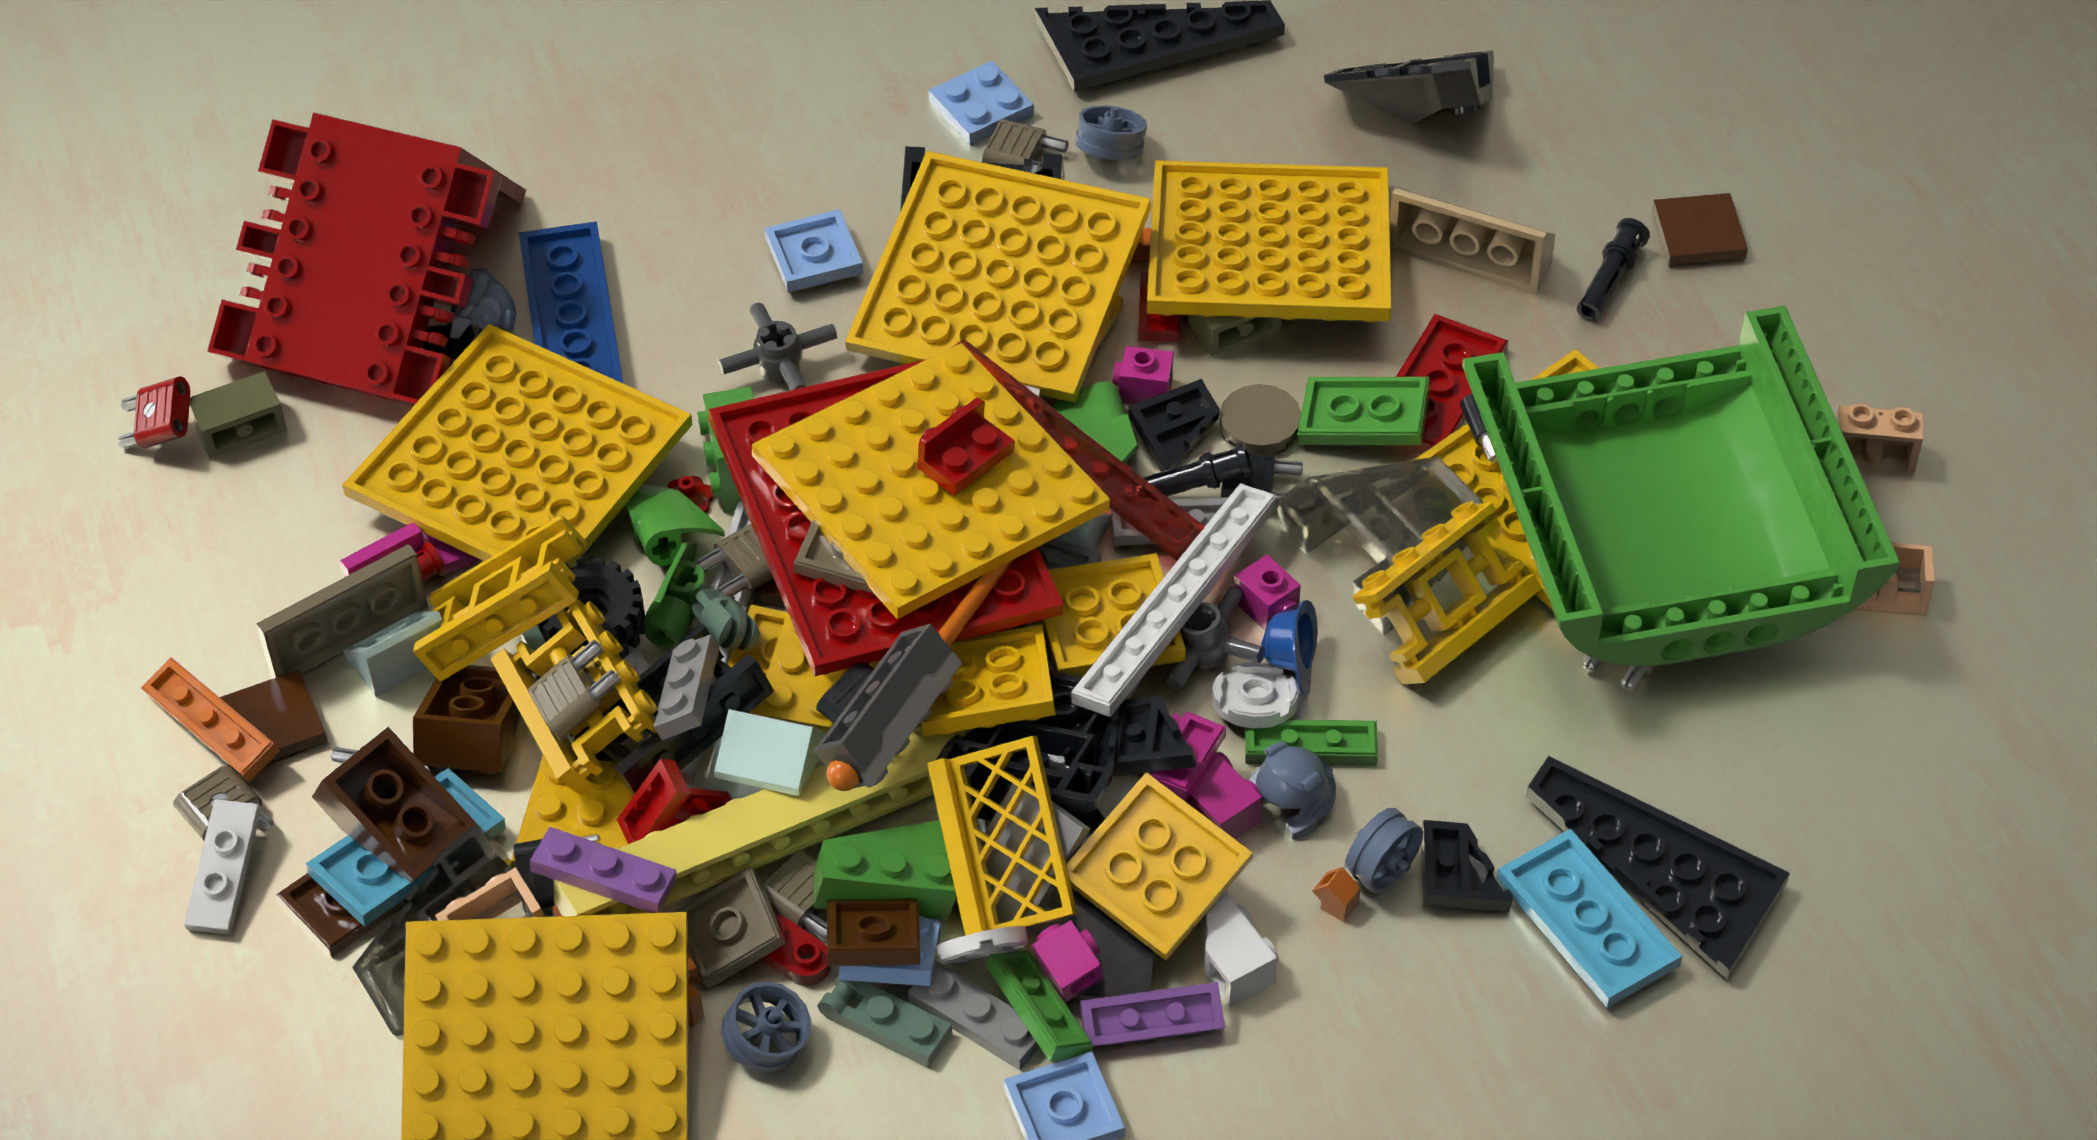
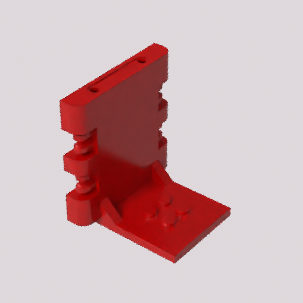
[207,112,526,406]

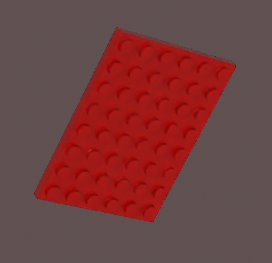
[708,359,1064,677]

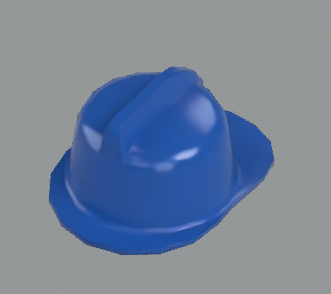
[1261,600,1318,696]

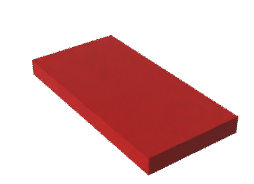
[1396,314,1509,452]

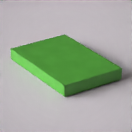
[1297,377,1431,445]

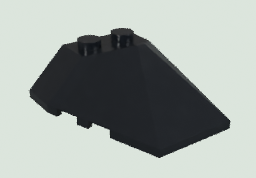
[1324,50,1494,125]
[935,671,1120,821]

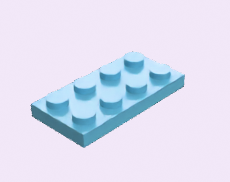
[306,768,506,927]
[1497,829,1682,1008]

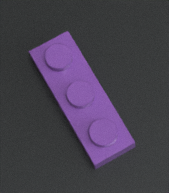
[530,827,676,913]
[1080,982,1225,1048]

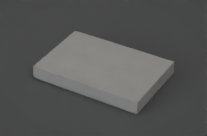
[956,779,1090,935]

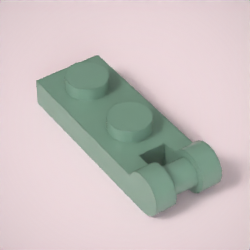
[817,975,952,1068]

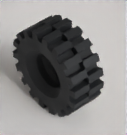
[537,558,645,660]

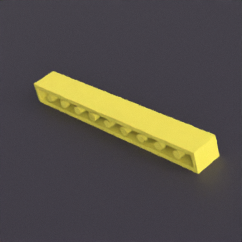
[553,725,967,916]

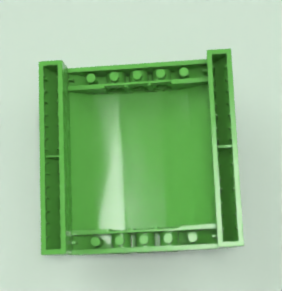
[1462,306,1900,666]

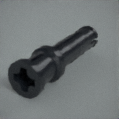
[1576,218,1650,322]
[1125,442,1254,501]

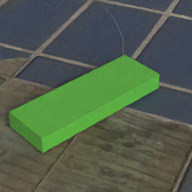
[1245,719,1378,765]
[986,950,1093,1061]

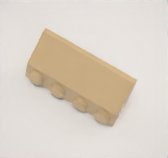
[1389,188,1556,293]

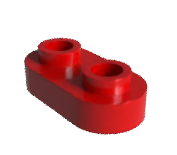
[760,914,831,986]

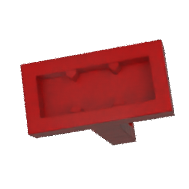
[616,759,732,844]

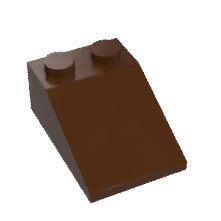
[413,665,521,775]
[312,727,479,883]

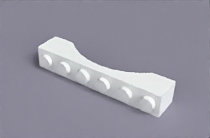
[1085,774,1279,1007]

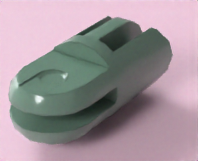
[692,589,760,651]

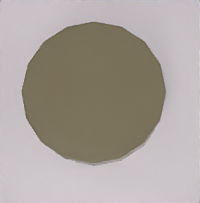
[1219,384,1301,454]

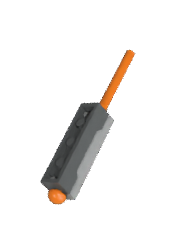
[814,559,1014,791]

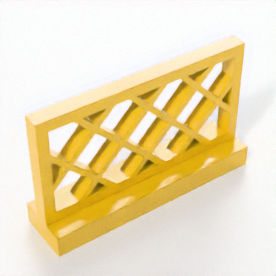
[927,736,1077,936]

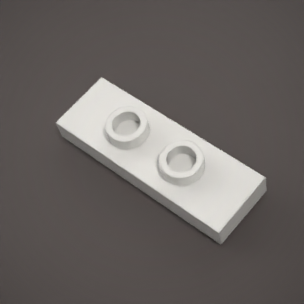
[184,799,261,935]

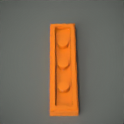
[141,657,280,782]

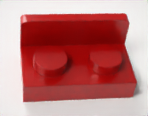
[917,397,1015,496]

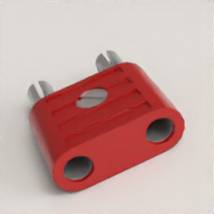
[118,376,191,449]

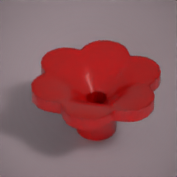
[667,476,713,513]

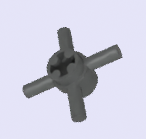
[718,303,837,390]
[1166,587,1265,690]

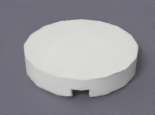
[1212,662,1299,729]
[936,926,1028,965]

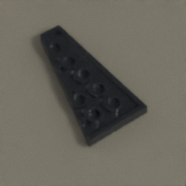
[1035,0,1285,92]
[1526,756,1790,980]

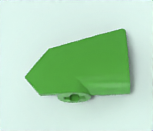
[1046,381,1139,466]
[625,484,725,566]
[644,542,706,650]

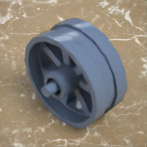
[1075,105,1147,161]
[1344,808,1424,893]
[721,981,811,1073]

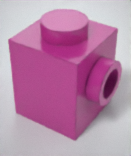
[1112,346,1174,405]
[1234,554,1301,631]
[1032,920,1104,1003]

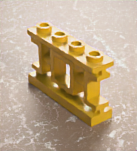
[1352,501,1542,684]
[413,515,587,682]
[491,599,658,796]

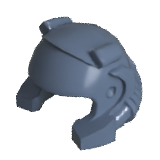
[446,268,516,339]
[1249,742,1336,839]

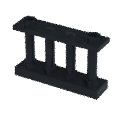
[570,624,775,797]

